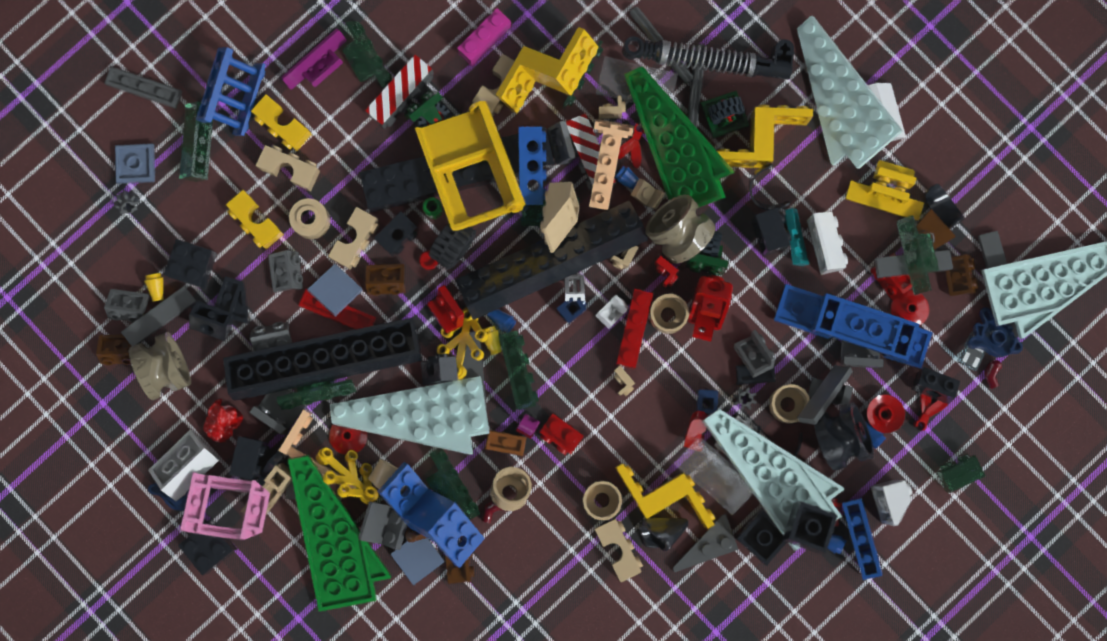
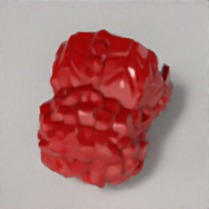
[203,398,244,443]

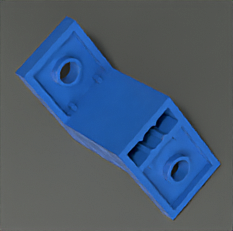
[377,462,485,568]

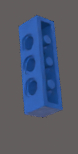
[518,127,546,205]
[842,497,883,580]

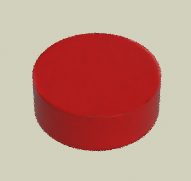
[419,251,438,270]

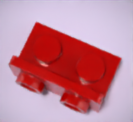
[870,253,917,300]
[655,256,679,288]
[427,285,464,333]
[539,414,584,455]

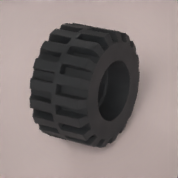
[429,222,476,270]

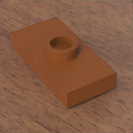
[485,430,527,456]

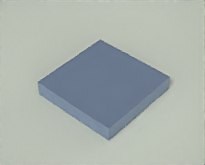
[115,144,155,184]
[308,264,362,316]
[391,538,445,585]

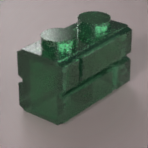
[937,453,985,493]

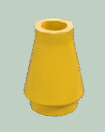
[145,273,164,302]
[480,325,502,355]

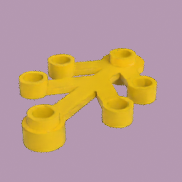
[437,307,488,380]
[316,448,378,504]

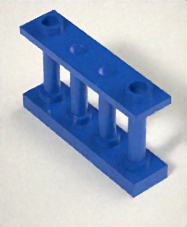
[196,47,266,136]

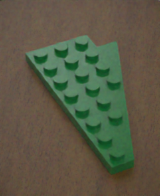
[624,67,734,209]
[288,455,391,612]

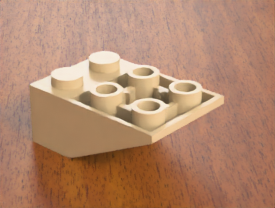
[540,182,579,253]

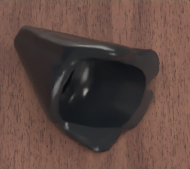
[638,518,688,552]

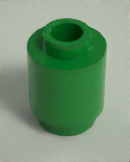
[423,197,443,219]

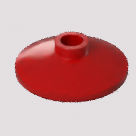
[891,290,929,326]
[866,395,905,433]
[329,425,368,455]

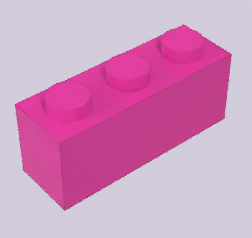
[457,8,511,67]

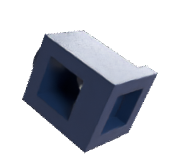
[557,297,587,325]
[696,390,718,417]

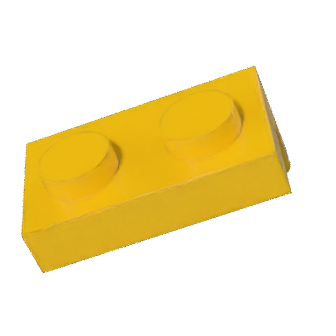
[873,160,916,190]

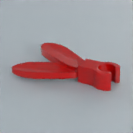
[618,123,645,169]
[913,394,948,432]

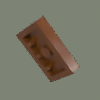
[946,254,979,297]
[365,264,406,296]
[96,334,131,366]
[445,543,475,584]

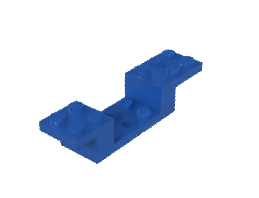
[773,284,933,369]

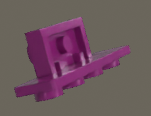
[281,29,347,90]

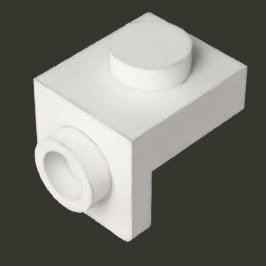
[595,295,629,329]

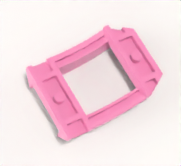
[180,472,270,540]

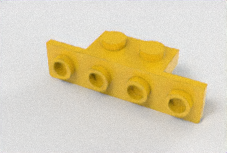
[846,181,924,221]

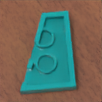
[784,208,810,266]

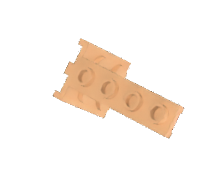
[589,119,634,210]
[279,409,357,492]

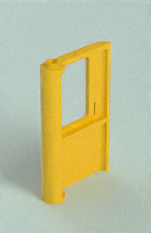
[415,101,525,231]

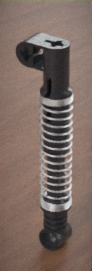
[622,36,794,80]

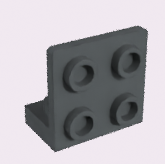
[840,340,883,369]
[250,390,307,435]
[358,501,407,550]

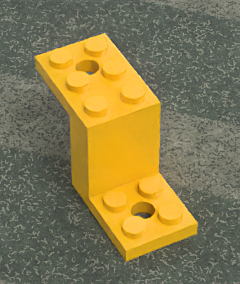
[496,27,599,113]
[717,104,813,168]
[615,464,715,529]

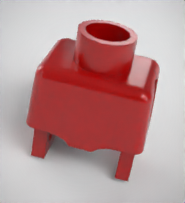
[688,275,733,342]

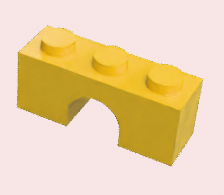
[251,95,312,151]
[226,190,284,249]

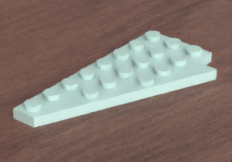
[797,16,903,169]
[982,241,1107,339]
[330,376,490,455]
[703,409,844,551]

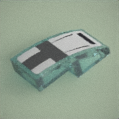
[958,329,985,371]

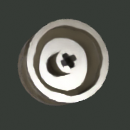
[645,195,715,263]
[129,332,191,400]

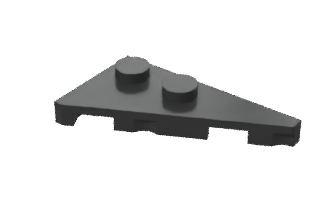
[673,514,739,572]

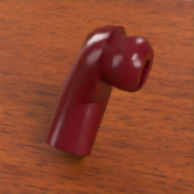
[984,360,1002,389]
[481,500,503,523]

